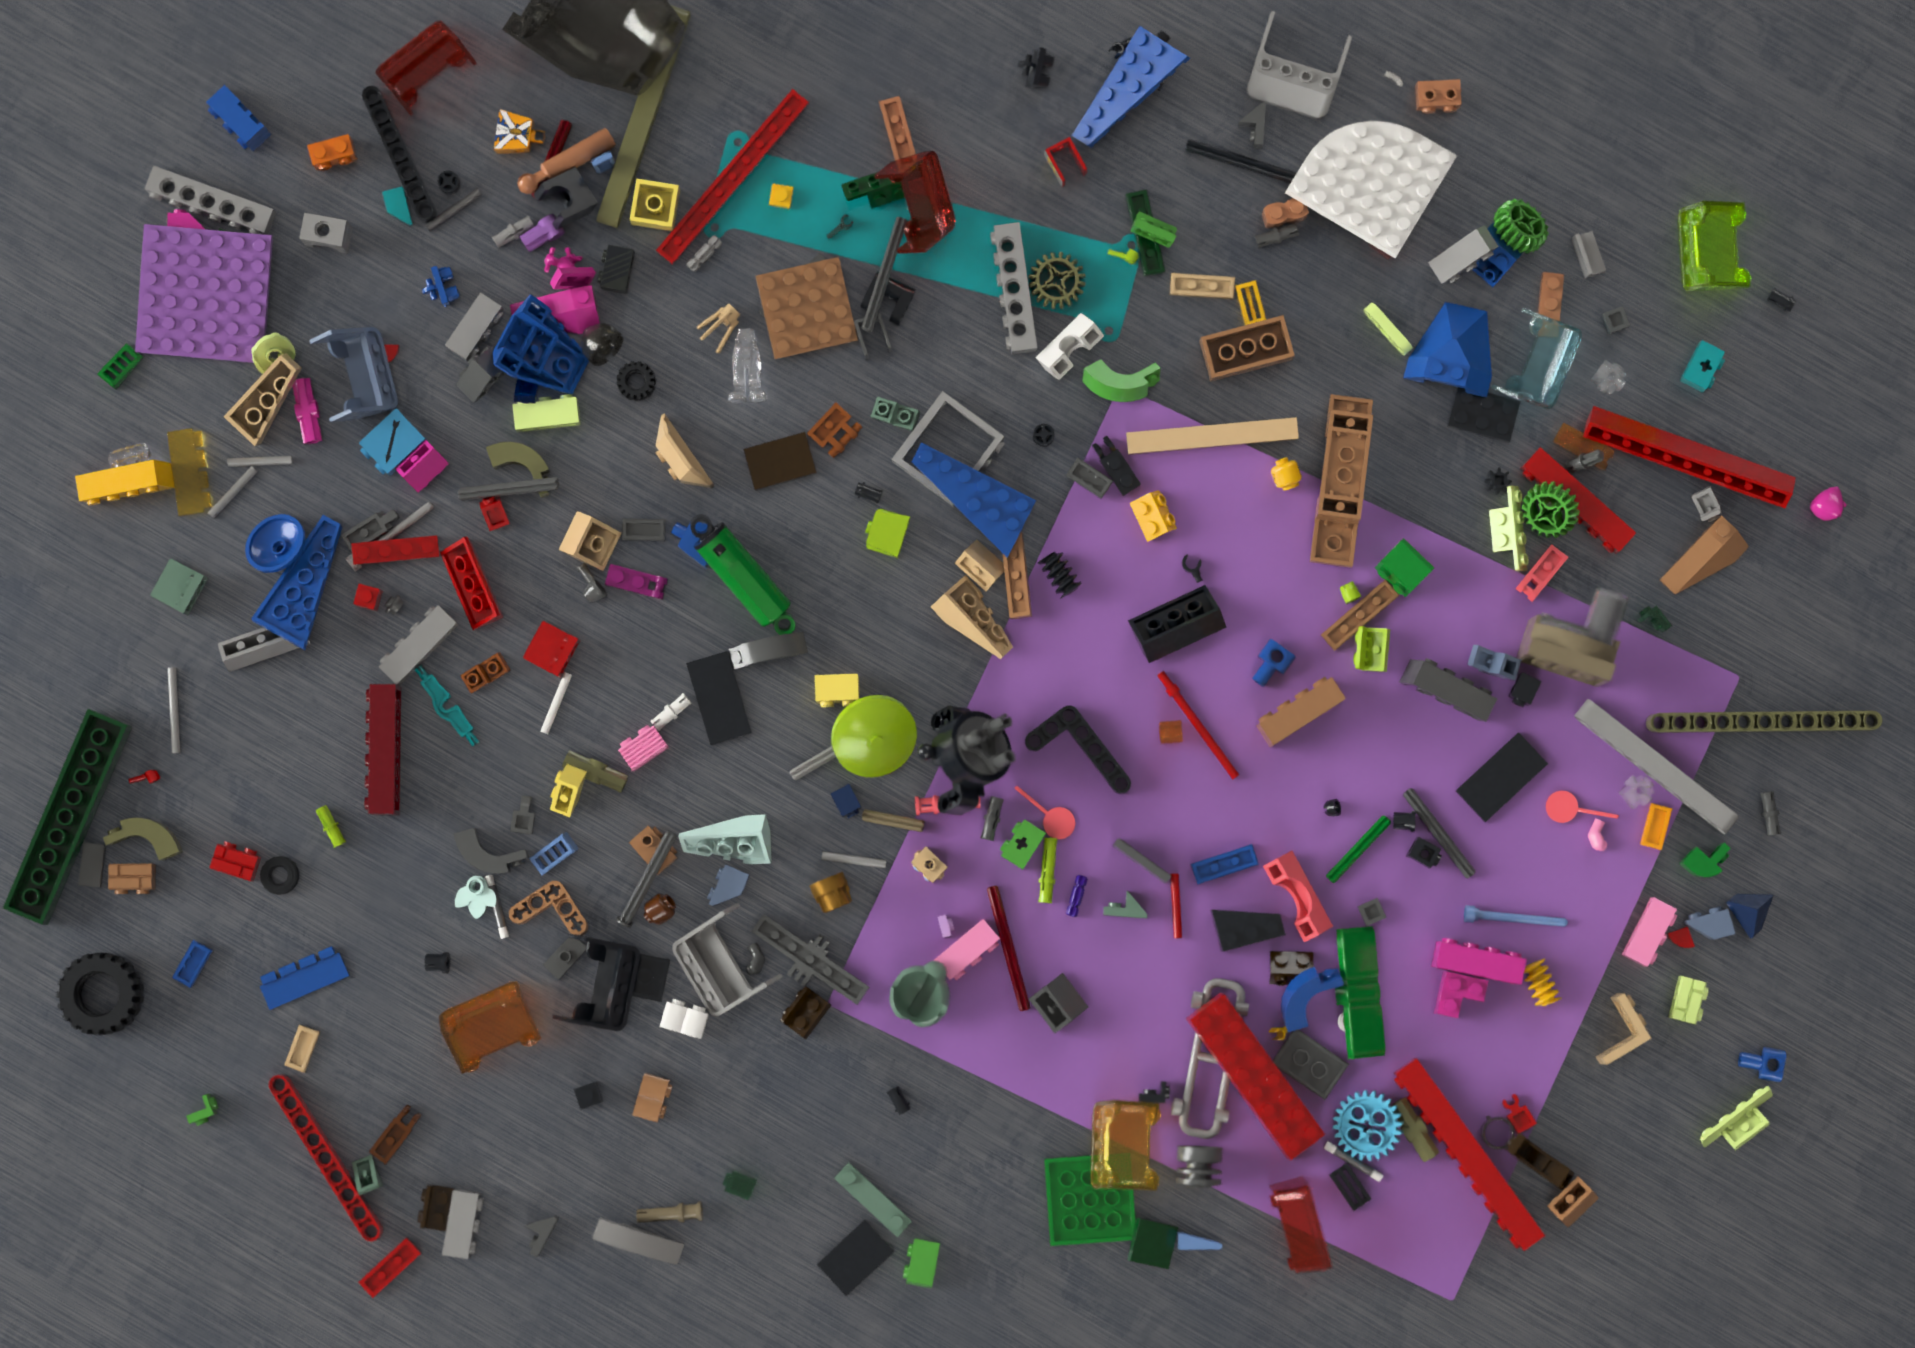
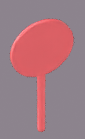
[1015,786,1075,839]
[1546,791,1619,823]

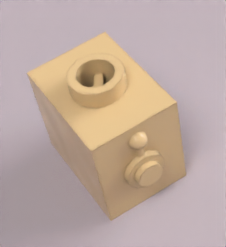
[911,847,948,883]

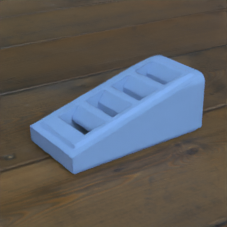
[590,151,615,174]
[529,832,579,876]
[1177,1232,1222,1250]

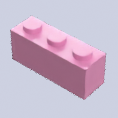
[1621,897,1677,967]
[934,919,1000,981]

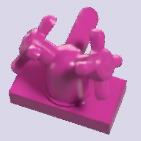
[544,247,596,289]

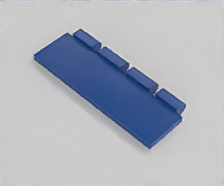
[260,946,350,1010]

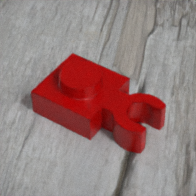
[1502,1094,1537,1134]

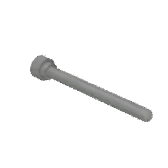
[345,502,434,572]

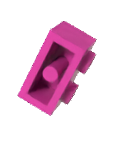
[395,439,449,492]

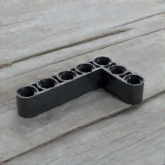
[1025,705,1131,794]

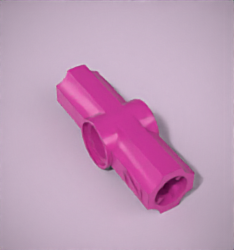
[292,378,322,444]

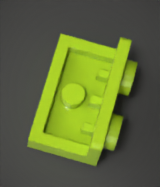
[1353,626,1390,672]

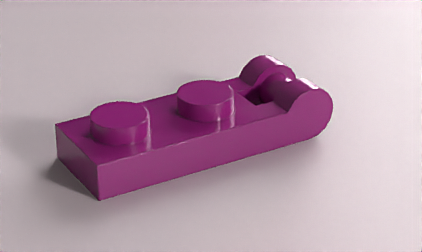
[605,564,668,600]

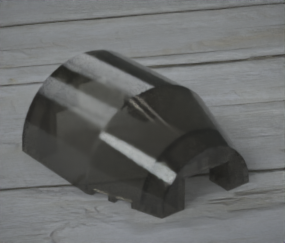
[502,0,685,96]

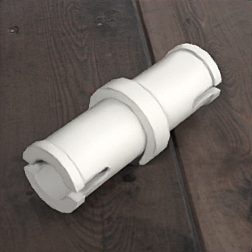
[651,693,692,731]

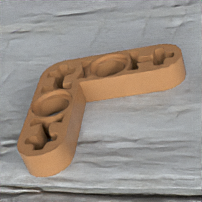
[509,881,588,936]

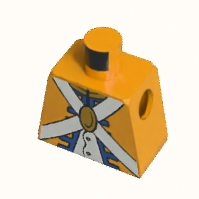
[494,109,545,154]

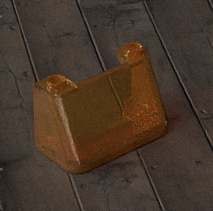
[439,981,541,1074]

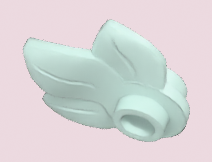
[455,876,497,919]

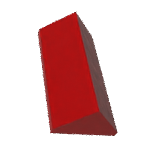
[440,536,504,630]

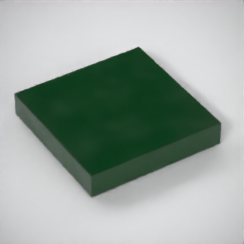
[1127,1218,1179,1270]

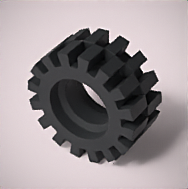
[617,361,656,401]

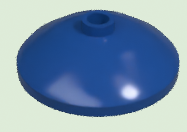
[245,514,305,573]

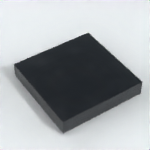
[632,954,670,1002]

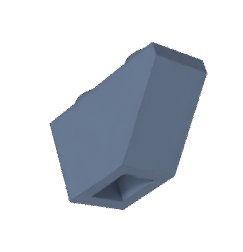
[707,865,750,906]
[1683,906,1735,940]

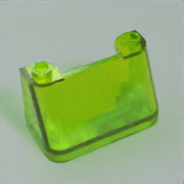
[1678,201,1751,291]

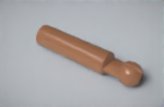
[517,128,615,194]

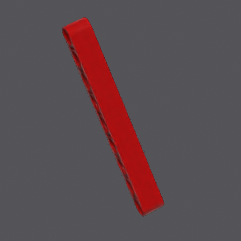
[269,1075,383,1241]

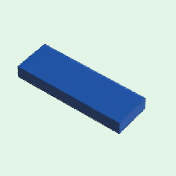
[1190,844,1259,885]

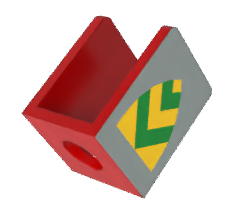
[1044,137,1087,187]

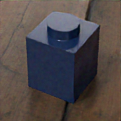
[831,784,862,819]

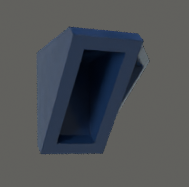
[1726,894,1774,939]

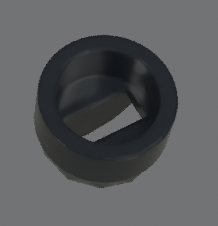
[1323,799,1341,817]

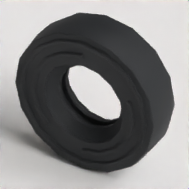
[260,856,299,895]

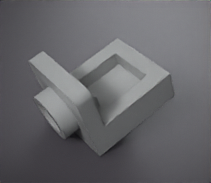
[1691,486,1722,522]

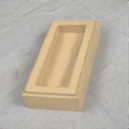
[284,1025,320,1073]

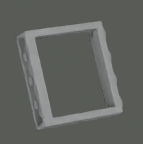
[892,391,1005,507]

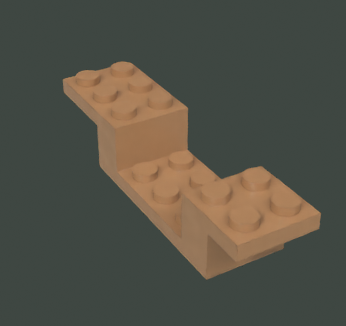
[1310,394,1373,568]

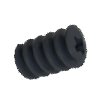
[1038,552,1082,599]

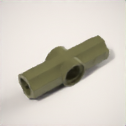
[562,750,629,793]
[1390,1097,1440,1162]

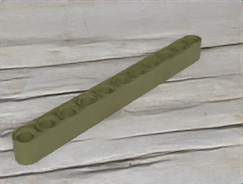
[597,5,691,228]
[1646,711,1882,733]

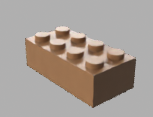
[1199,315,1295,382]
[1256,677,1346,747]

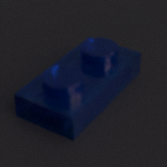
[514,379,539,404]

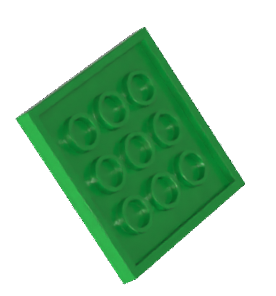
[1044,1153,1136,1246]

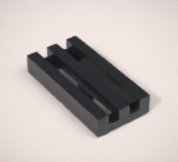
[1329,1163,1371,1211]

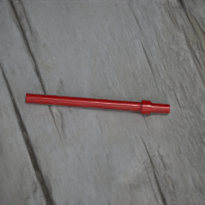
[1157,670,1239,780]

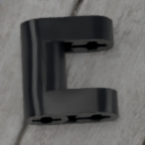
[860,271,916,326]

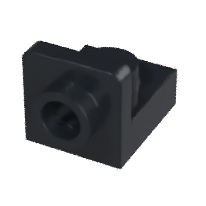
[1138,1081,1170,1103]

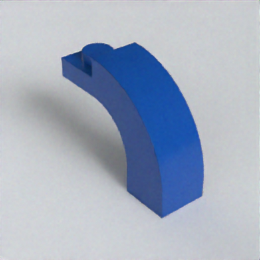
[1281,967,1344,1032]

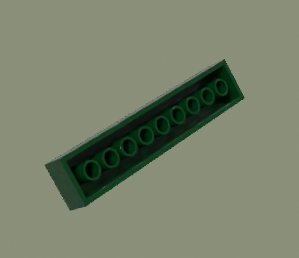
[2,709,132,925]

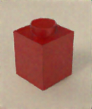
[353,584,383,612]

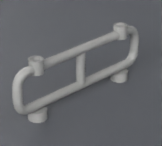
[1171,978,1249,1139]

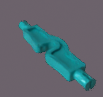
[414,665,480,747]

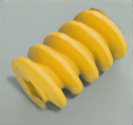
[1524,958,1562,1006]

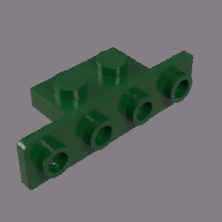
[841,158,927,209]

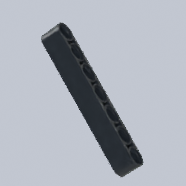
[362,86,437,223]

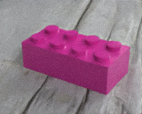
[1431,938,1527,985]

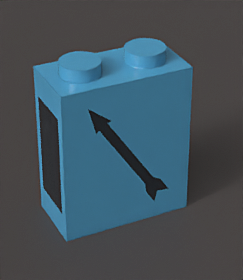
[359,408,425,476]

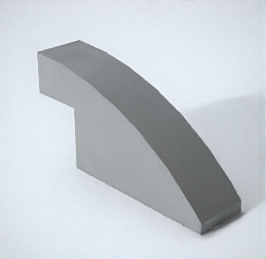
[592,1217,684,1265]

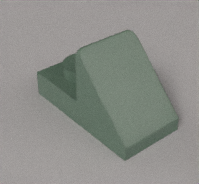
[1103,891,1147,919]

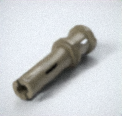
[636,1201,703,1223]

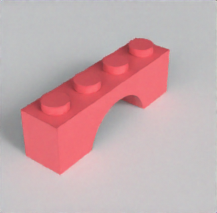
[1263,851,1333,942]

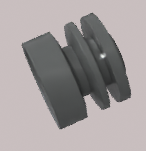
[1176,1145,1222,1188]

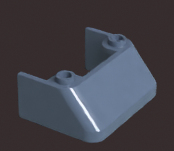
[310,327,398,422]

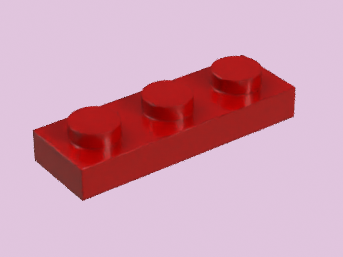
[358,1237,422,1298]

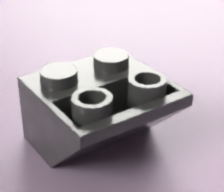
[1029,973,1088,1033]

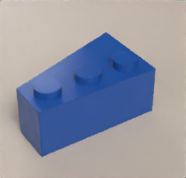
[206,85,272,152]

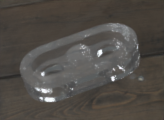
[107,443,151,468]

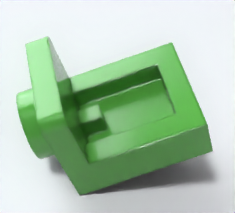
[186,1094,218,1126]

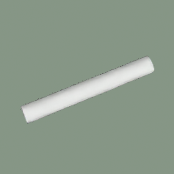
[540,672,572,734]

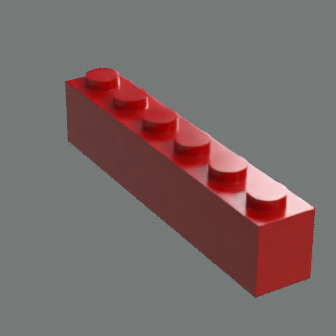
[1520,447,1636,554]

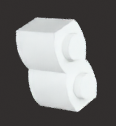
[660,999,709,1039]

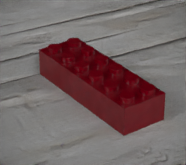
[364,684,402,815]

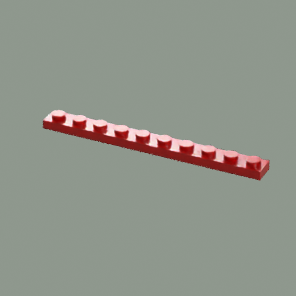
[656,89,809,265]

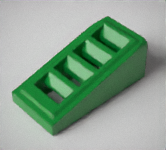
[97,343,143,389]

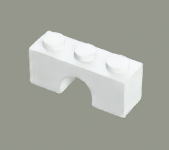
[1036,313,1104,380]

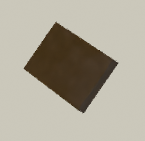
[743,432,816,491]

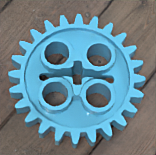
[1332,1090,1404,1161]

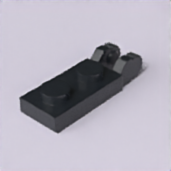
[1092,436,1141,496]

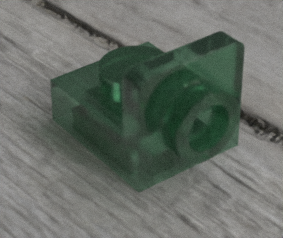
[1637,605,1672,632]

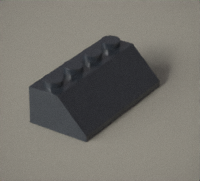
[1128,585,1226,663]

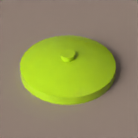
[831,695,917,777]

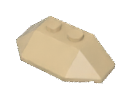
[655,413,714,488]

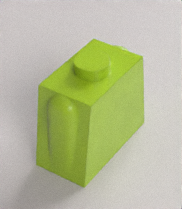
[865,509,910,559]

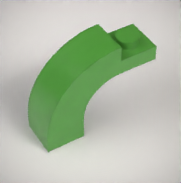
[1083,359,1161,402]

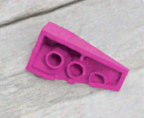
[510,285,602,335]

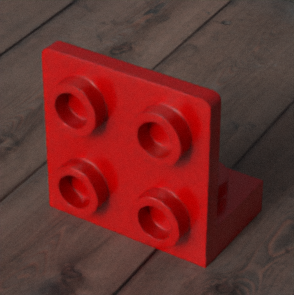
[523,621,581,678]

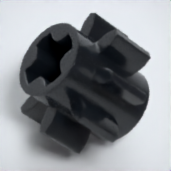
[1484,467,1512,495]

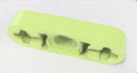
[1364,303,1413,356]

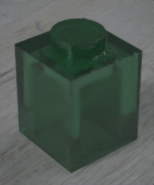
[722,1170,758,1200]

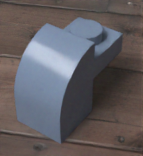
[1467,645,1521,680]

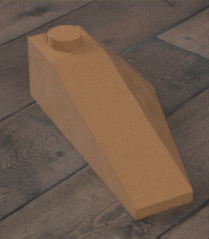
[1660,515,1749,594]

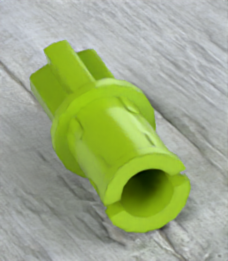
[316,805,346,848]

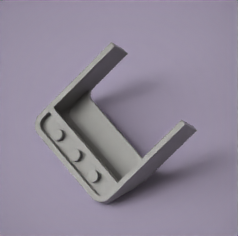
[1247,11,1352,119]
[672,903,782,1017]

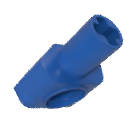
[1252,639,1296,687]
[1738,1047,1786,1082]

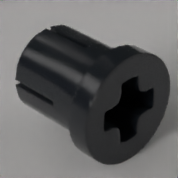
[1393,811,1416,832]
[425,952,451,974]

